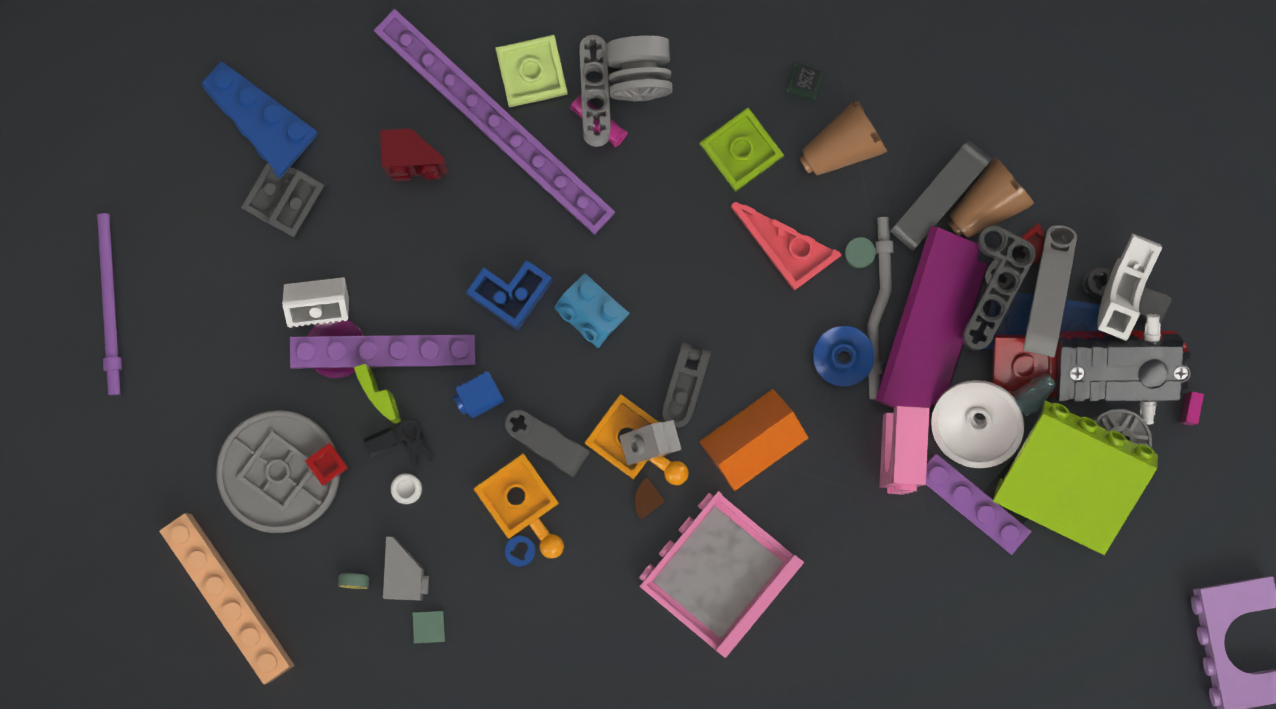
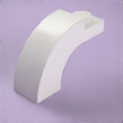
[1097,233,1162,341]

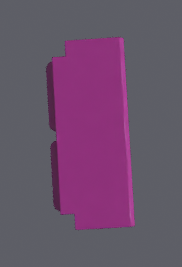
[876,226,988,410]

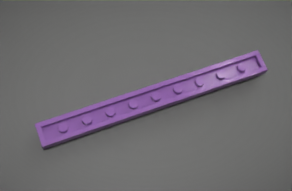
[374,9,615,235]

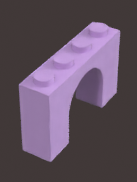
[1191,576,1276,709]

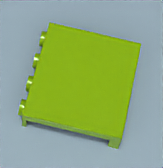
[993,400,1158,555]

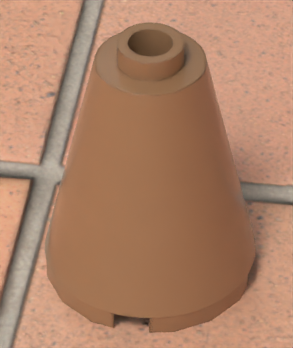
[800,99,888,176]
[948,157,1034,238]

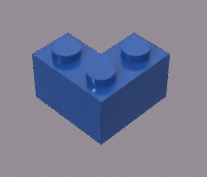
[466,260,553,331]

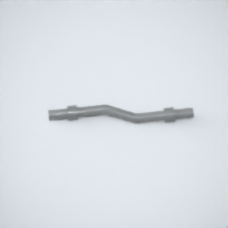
[866,217,894,399]

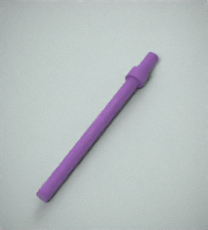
[97,213,122,395]

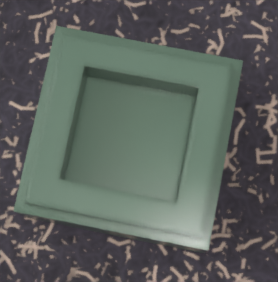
[412,611,446,644]

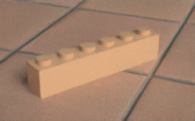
[159,513,294,685]

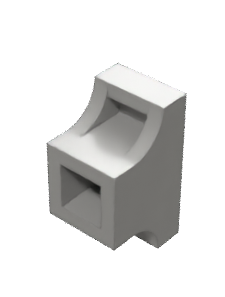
[619,420,682,466]

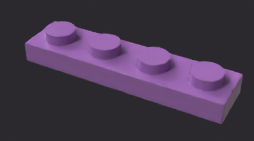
[926,453,1032,555]

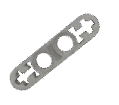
[579,35,611,147]

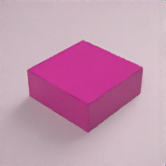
[1179,392,1204,426]

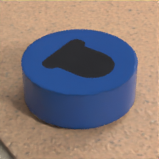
[505,536,536,567]

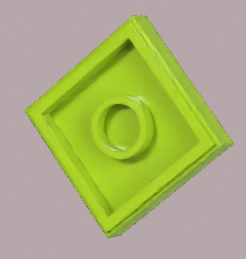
[699,108,784,192]

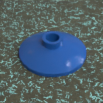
[813,326,874,387]

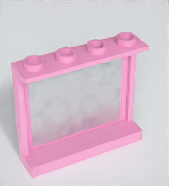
[639,491,804,658]

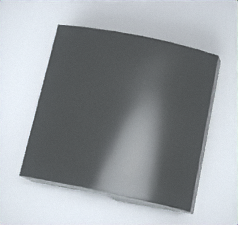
[241,162,324,237]

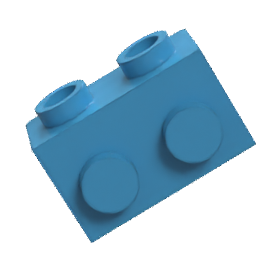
[554,273,630,348]

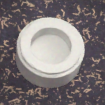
[391,473,422,504]

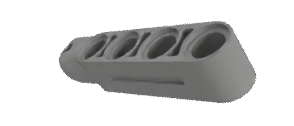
[1023,225,1077,357]

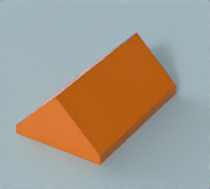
[699,389,808,491]

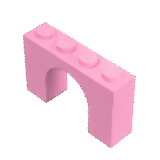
[879,406,929,495]

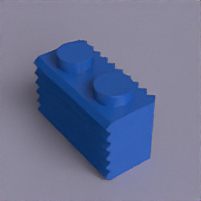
[453,371,505,418]

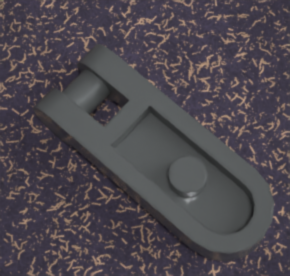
[662,342,712,428]

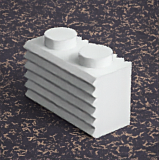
[282,277,349,328]

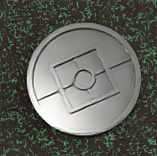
[216,410,340,533]

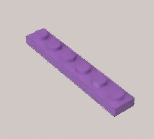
[290,335,475,369]

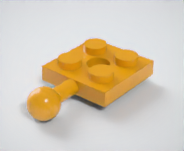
[584,394,689,485]
[474,453,564,559]

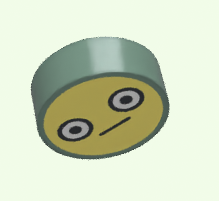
[338,573,370,589]

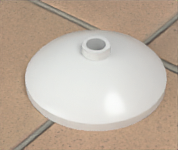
[931,380,1024,468]

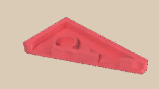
[731,202,842,291]

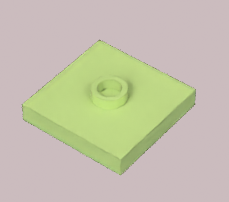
[496,35,568,108]

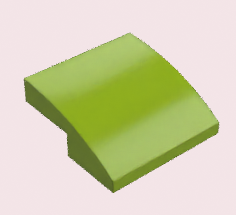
[354,363,402,425]

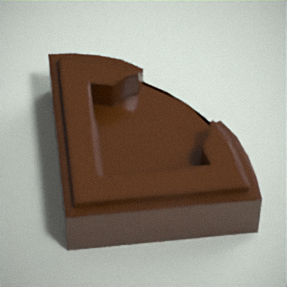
[635,477,665,520]

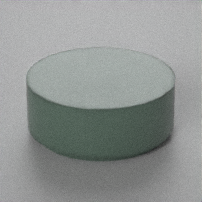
[844,237,876,269]

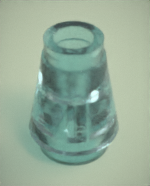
[1013,373,1058,417]

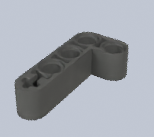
[890,140,992,251]
[962,226,1035,351]

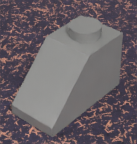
[383,537,429,600]

